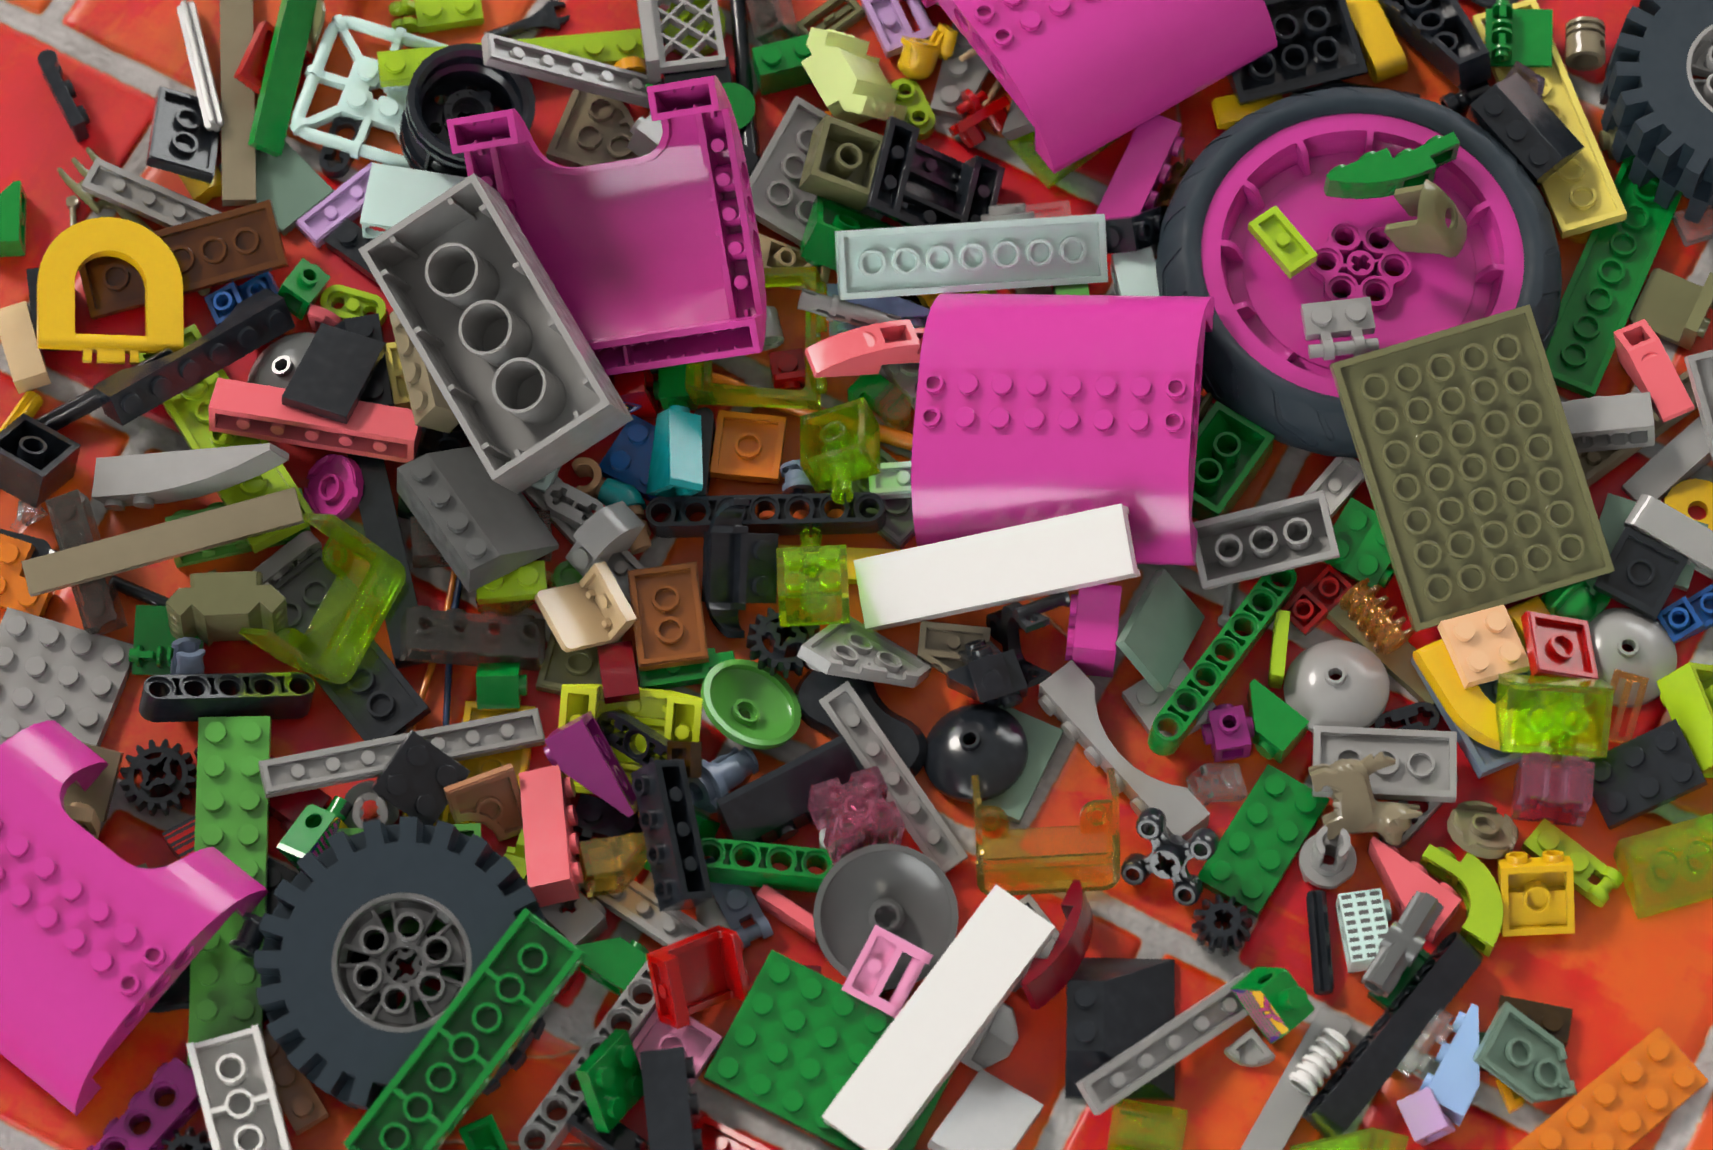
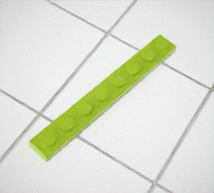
[377,29,645,88]

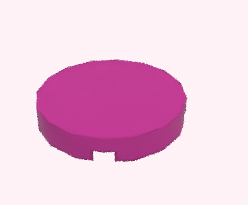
[303,454,364,523]

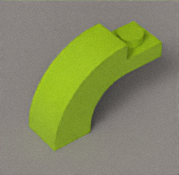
[1419,844,1503,957]

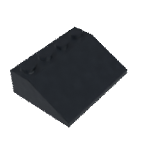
[1227,0,1368,105]

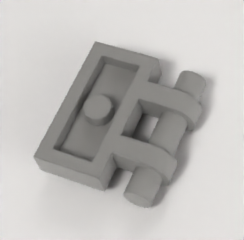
[1300,297,1379,361]

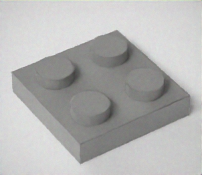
[1122,659,1216,737]

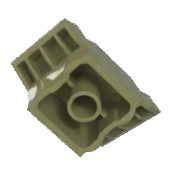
[165,571,289,647]

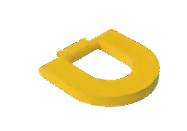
[37,217,184,365]
[1413,596,1586,753]

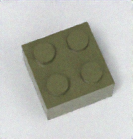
[798,115,883,211]

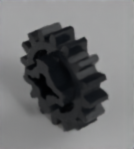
[746,605,820,678]
[120,739,197,816]

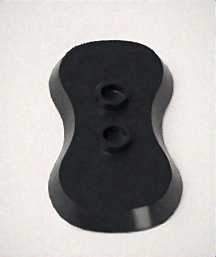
[795,669,928,794]

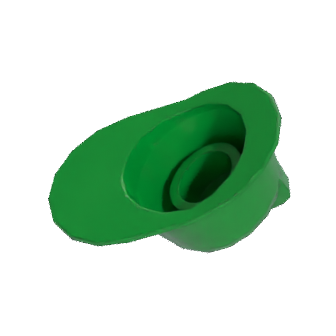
[1541,577,1610,624]

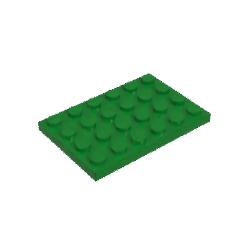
[704,950,959,1150]

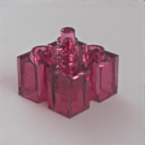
[1511,742,1595,827]
[807,765,905,865]

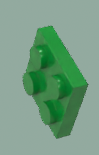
[575,1029,644,1133]

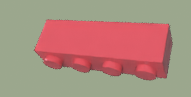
[519,765,583,907]

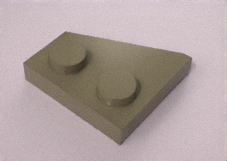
[917,621,991,675]

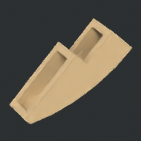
[0,301,51,394]

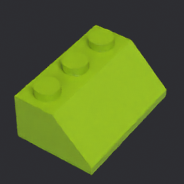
[1656,662,1713,778]

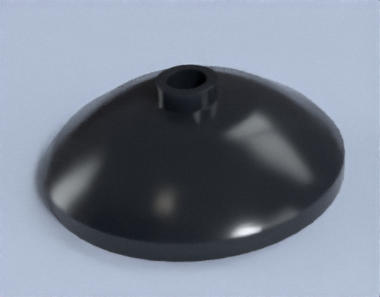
[924,704,1028,802]

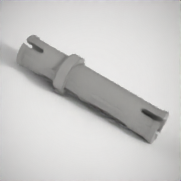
[797,288,901,327]

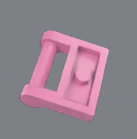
[841,925,934,1018]

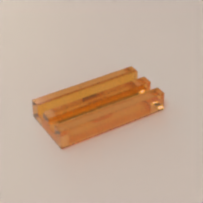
[1595,669,1649,744]

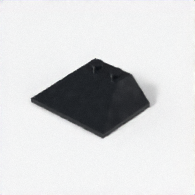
[866,116,1005,226]
[1065,957,1175,1101]

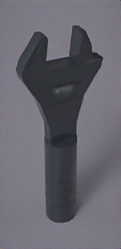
[484,0,570,38]

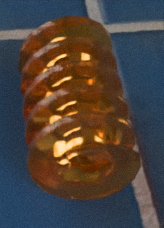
[1339,578,1415,655]

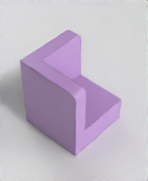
[1397,1087,1456,1146]

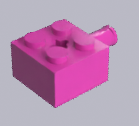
[1065,583,1122,678]

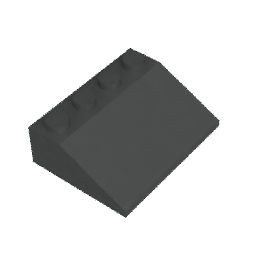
[397,446,559,593]

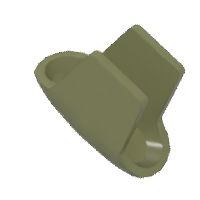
[1384,179,1467,258]

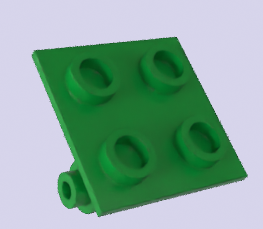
[1485,0,1553,68]
[129,605,204,675]

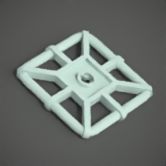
[290,14,449,169]

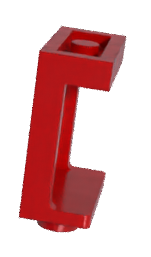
[646,925,750,1029]

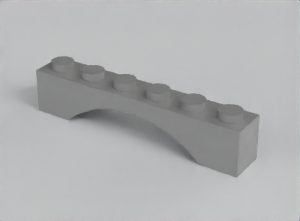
[1038,660,1210,841]

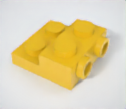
[1498,850,1575,937]

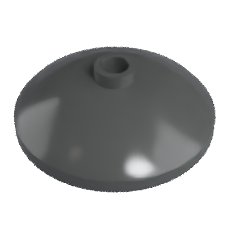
[247,332,315,389]

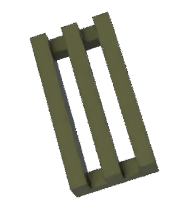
[794,0,865,36]

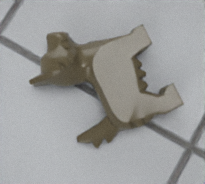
[1308,751,1423,846]

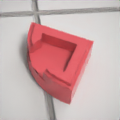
[308,304,342,331]

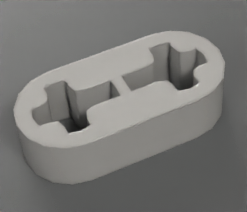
[544,482,604,529]

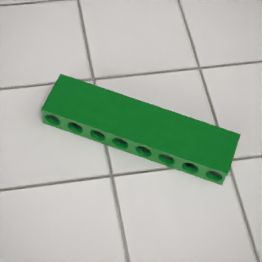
[343,908,587,1150]

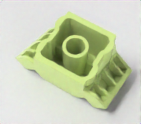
[801,27,908,125]

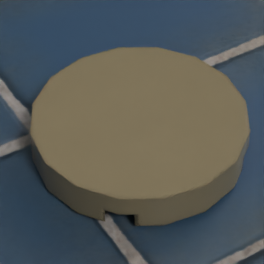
[1447,801,1519,859]

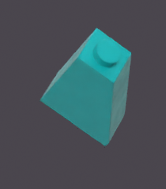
[646,405,703,497]

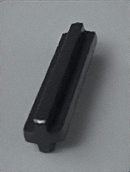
[1306,890,1334,995]

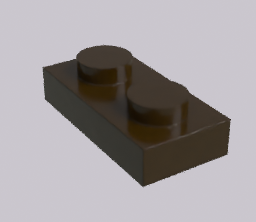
[1497,995,1573,1047]

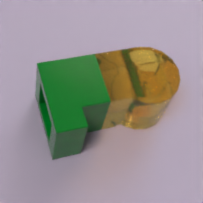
[847,374,911,430]

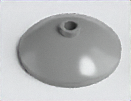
[1586,608,1677,708]
[1283,640,1390,732]

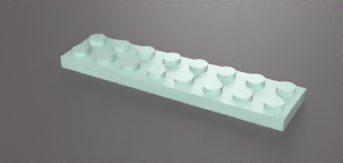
[835,214,1108,300]

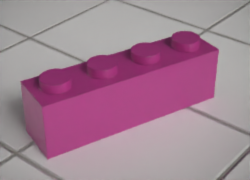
[1095,115,1185,219]

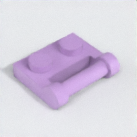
[862,0,937,58]

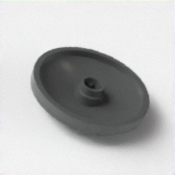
[813,844,959,989]

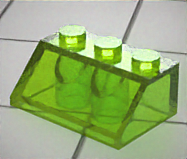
[1495,674,1614,758]
[1613,813,1713,919]

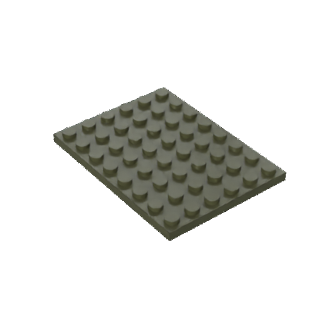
[1329,304,1615,633]

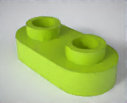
[891,78,935,140]
[320,285,387,326]

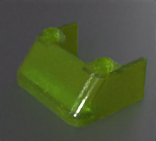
[239,513,406,684]

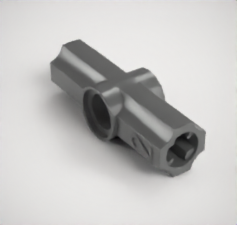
[1360,891,1444,998]

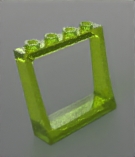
[686,267,828,410]

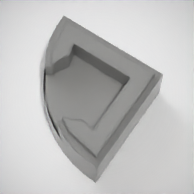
[1224,1028,1276,1067]

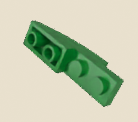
[1323,132,1460,199]

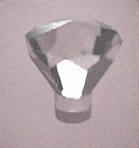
[10,499,48,534]

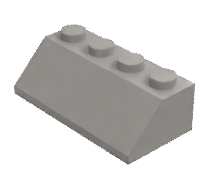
[1193,490,1340,591]

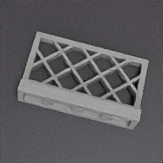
[637,0,727,83]

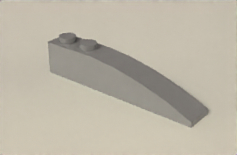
[1561,392,1655,453]
[1621,416,1712,502]
[91,443,289,511]

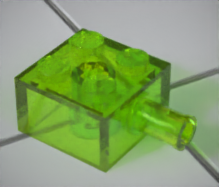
[800,397,881,504]
[776,527,850,627]

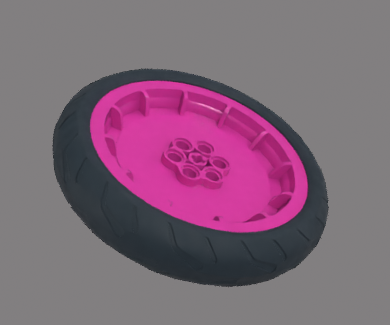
[1156,87,1562,458]

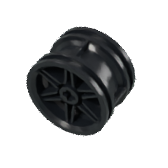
[399,43,535,177]

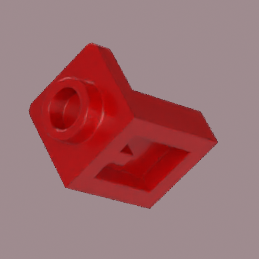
[769,348,808,396]

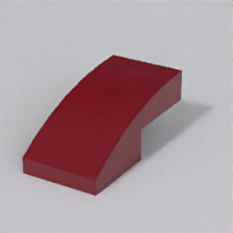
[597,641,640,704]

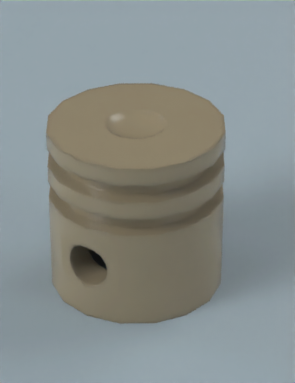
[1565,16,1605,71]

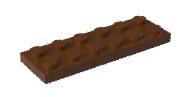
[79,199,289,320]

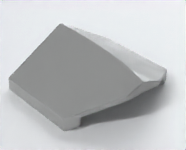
[960,1003,1019,1072]

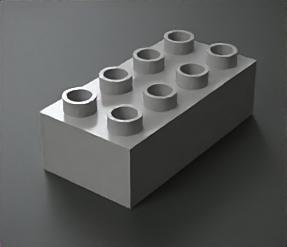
[358,173,633,494]

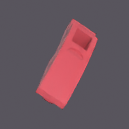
[805,319,925,378]

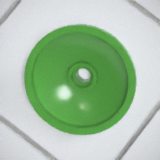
[701,659,801,750]

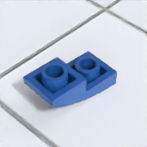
[204,272,279,326]
[1657,584,1713,644]

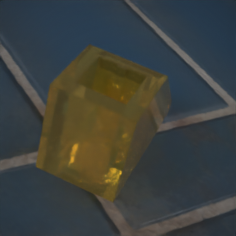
[579,832,647,898]

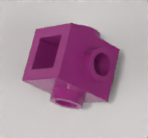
[1201,704,1255,763]

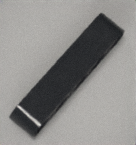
[139,672,315,722]

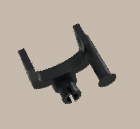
[986,592,1071,688]

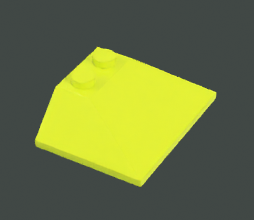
[558,684,703,794]

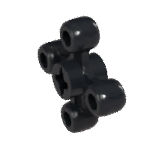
[1121,807,1219,906]

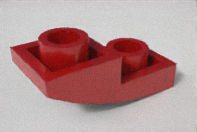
[1281,564,1356,636]

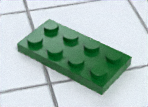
[1198,764,1330,918]

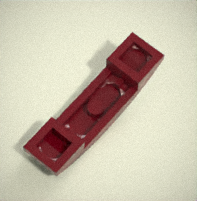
[1021,879,1093,1010]

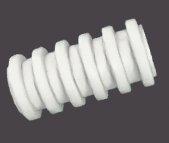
[1288,1028,1351,1096]

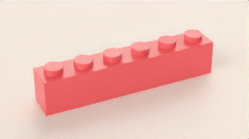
[208,378,422,463]

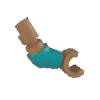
[572,457,652,555]

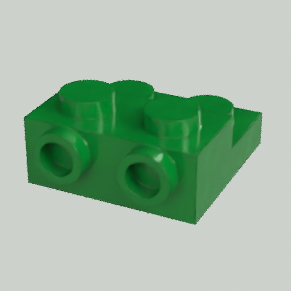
[1322,497,1394,593]

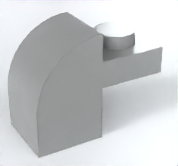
[565,501,645,577]

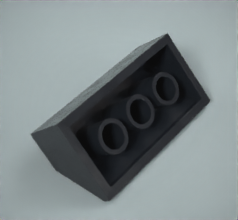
[716,735,864,843]

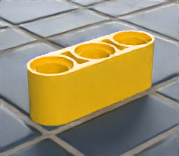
[1346,0,1408,83]

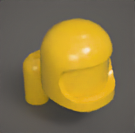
[898,23,959,80]

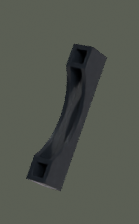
[93,288,296,426]

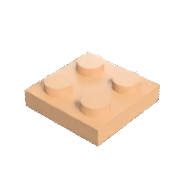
[1437,604,1530,689]

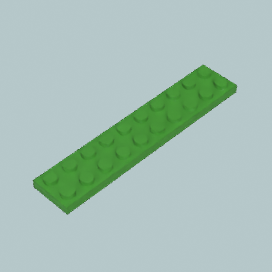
[187,716,272,1069]

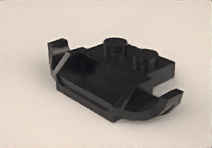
[702,498,779,638]

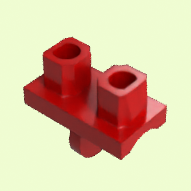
[948,89,1011,149]

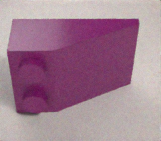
[544,711,638,817]

